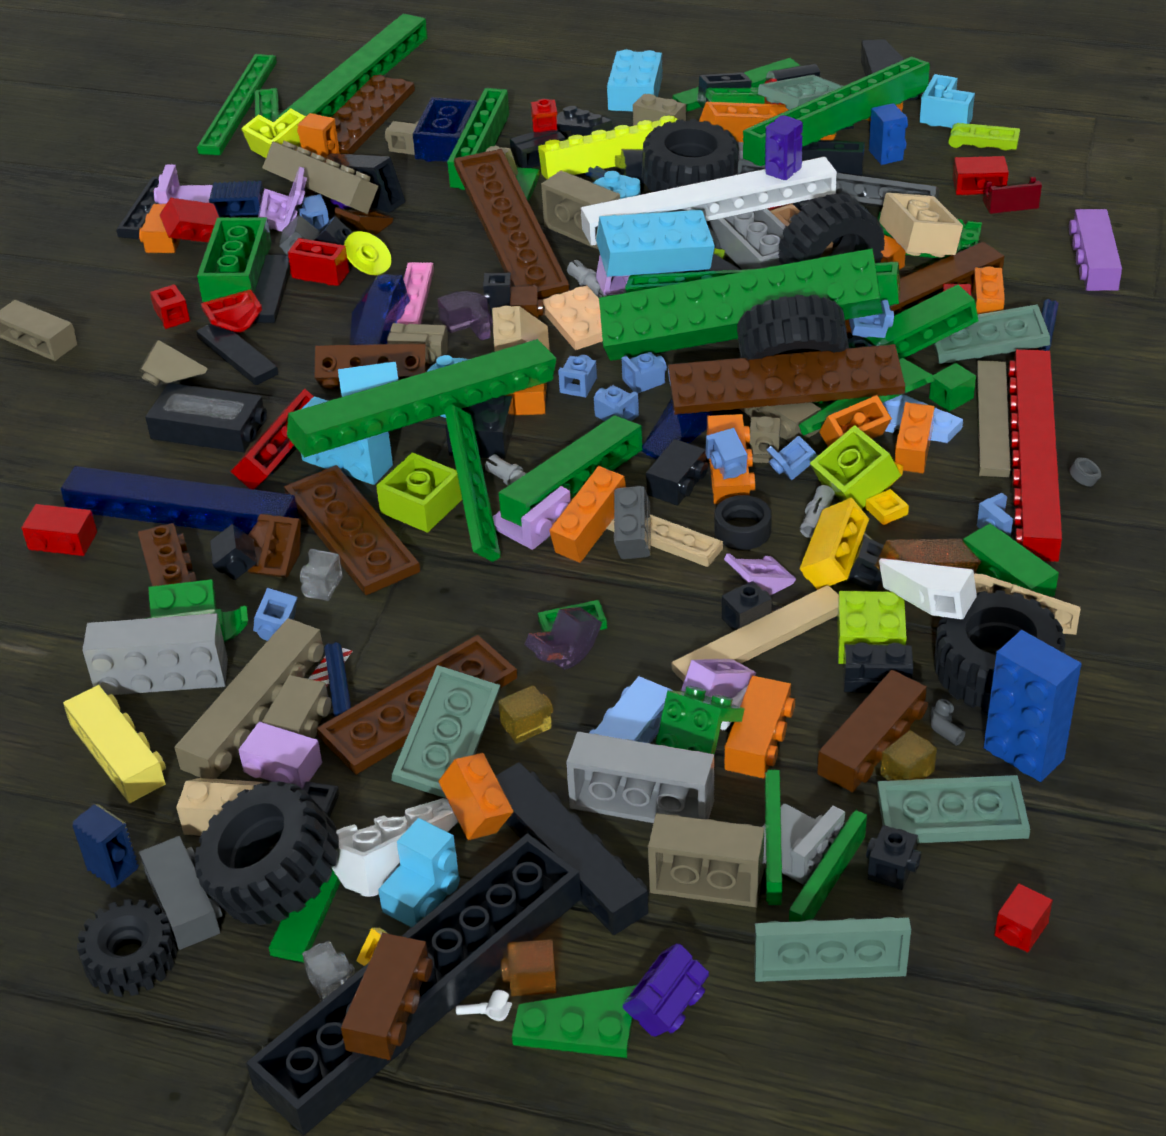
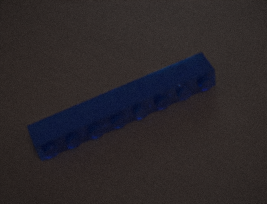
[60,466,299,535]

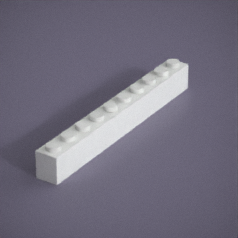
[581,157,837,246]

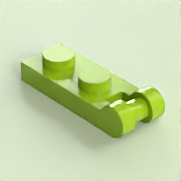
[949,123,1020,150]

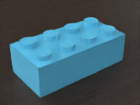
[596,210,715,277]

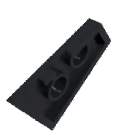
[557,106,613,136]

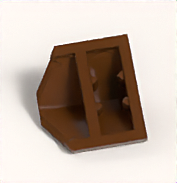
[335,207,393,236]
[247,514,301,578]

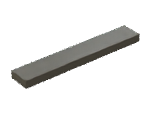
[977,361,1010,477]

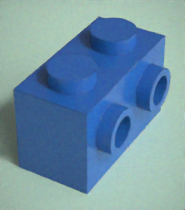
[869,103,908,165]

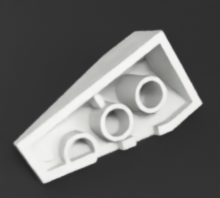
[331,798,458,897]

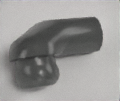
[930,699,966,746]

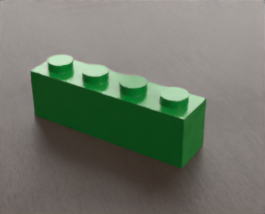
[863,285,979,359]

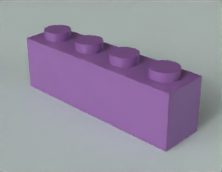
[1069,209,1122,291]

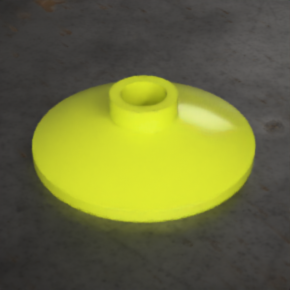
[344,231,391,275]

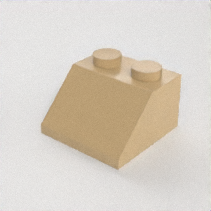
[492,306,550,352]
[176,778,267,836]

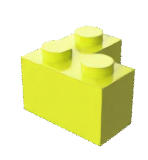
[241,109,306,158]

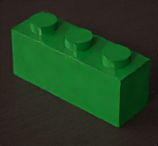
[961,523,1059,597]

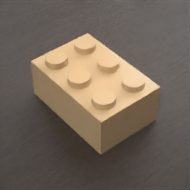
[879,193,963,257]

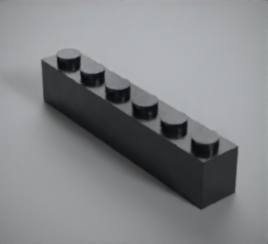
[496,762,649,936]

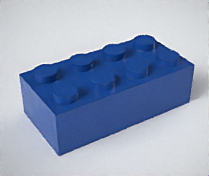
[984,630,1081,782]

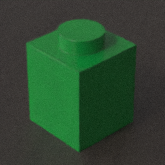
[929,363,976,412]

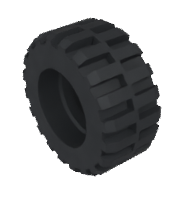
[642,119,739,192]
[778,194,885,265]
[737,295,849,360]
[934,590,1066,712]
[195,782,339,925]

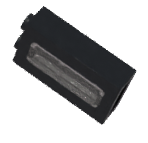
[145,383,267,453]

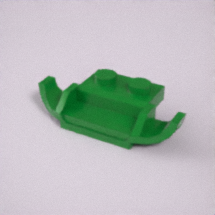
[144,579,248,643]

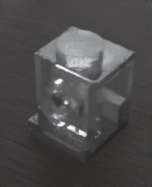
[300,549,343,601]
[302,941,355,1001]

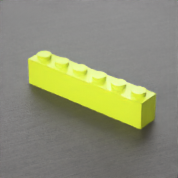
[538,116,678,179]

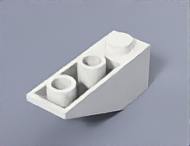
[879,558,977,619]

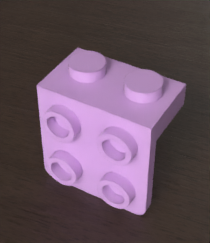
[154,165,212,204]
[258,167,307,232]
[493,486,571,550]

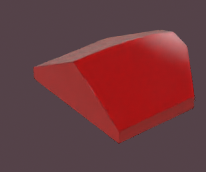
[201,289,262,332]

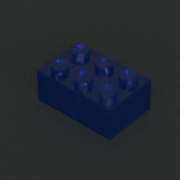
[413,97,477,162]

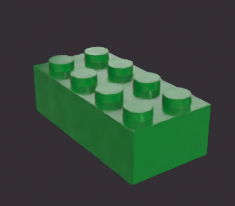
[197,217,272,302]

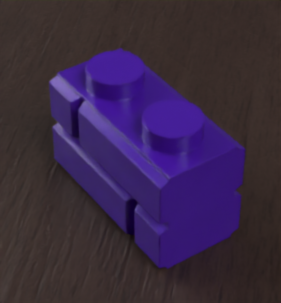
[765,115,803,180]
[623,943,709,1037]

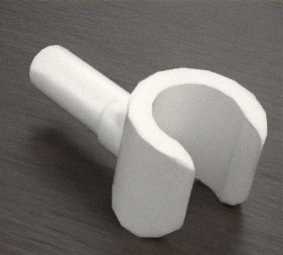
[456,990,512,1021]

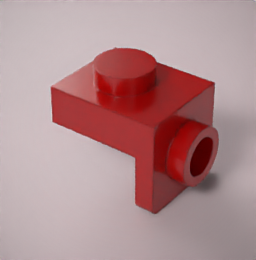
[531,99,558,132]

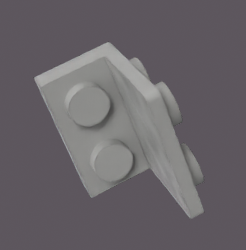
[762,804,845,885]

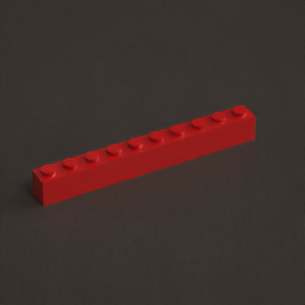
[1008,349,1062,562]

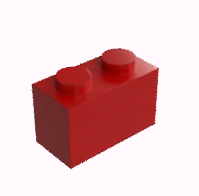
[953,156,1009,195]
[159,198,220,243]
[288,238,349,286]
[21,504,97,556]

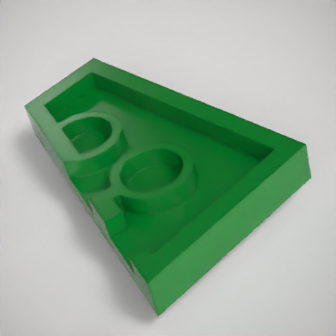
[512,985,637,1058]

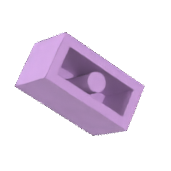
[238,722,322,789]

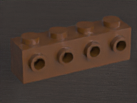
[315,344,429,389]
[138,523,197,586]
[818,670,928,792]

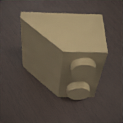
[139,340,208,386]

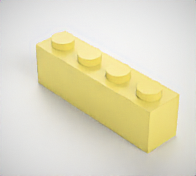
[63,685,166,804]

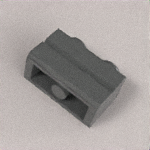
[614,486,651,559]

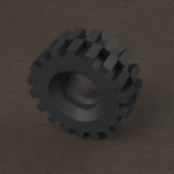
[77,899,177,997]

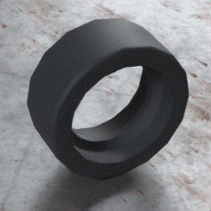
[714,495,772,550]

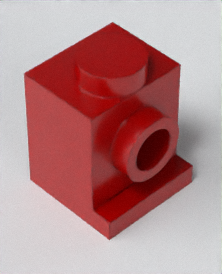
[150,284,190,329]

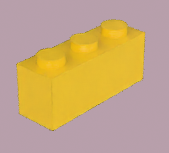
[800,497,869,590]

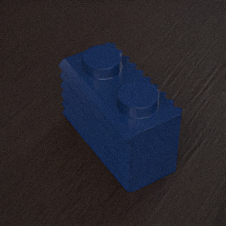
[209,180,263,217]
[72,804,139,888]

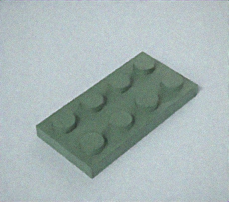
[758,75,843,110]
[933,304,1050,364]
[391,665,500,799]
[877,775,1030,843]
[754,917,911,982]

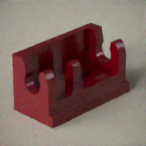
[983,177,1042,214]

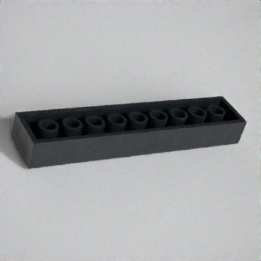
[246,833,581,1136]

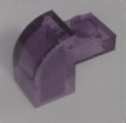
[437,291,492,341]
[525,607,602,670]

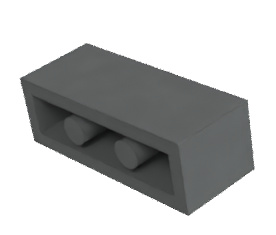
[139,836,222,950]

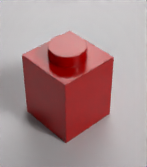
[995,884,1053,953]

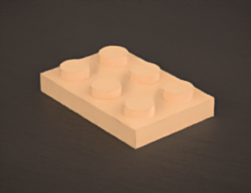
[543,285,603,350]

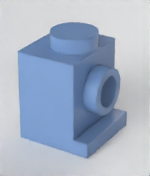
[299,194,329,232]
[622,352,667,393]
[558,355,597,398]
[594,385,639,421]
[706,428,747,479]
[253,588,297,641]

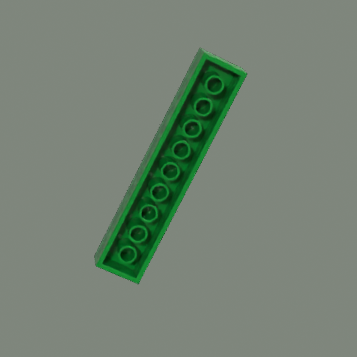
[599,248,883,361]

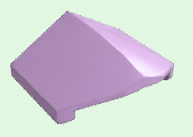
[724,554,796,595]

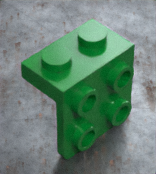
[656,686,745,755]

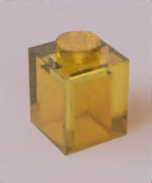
[498,685,553,744]
[881,730,937,781]

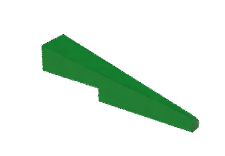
[798,358,934,436]

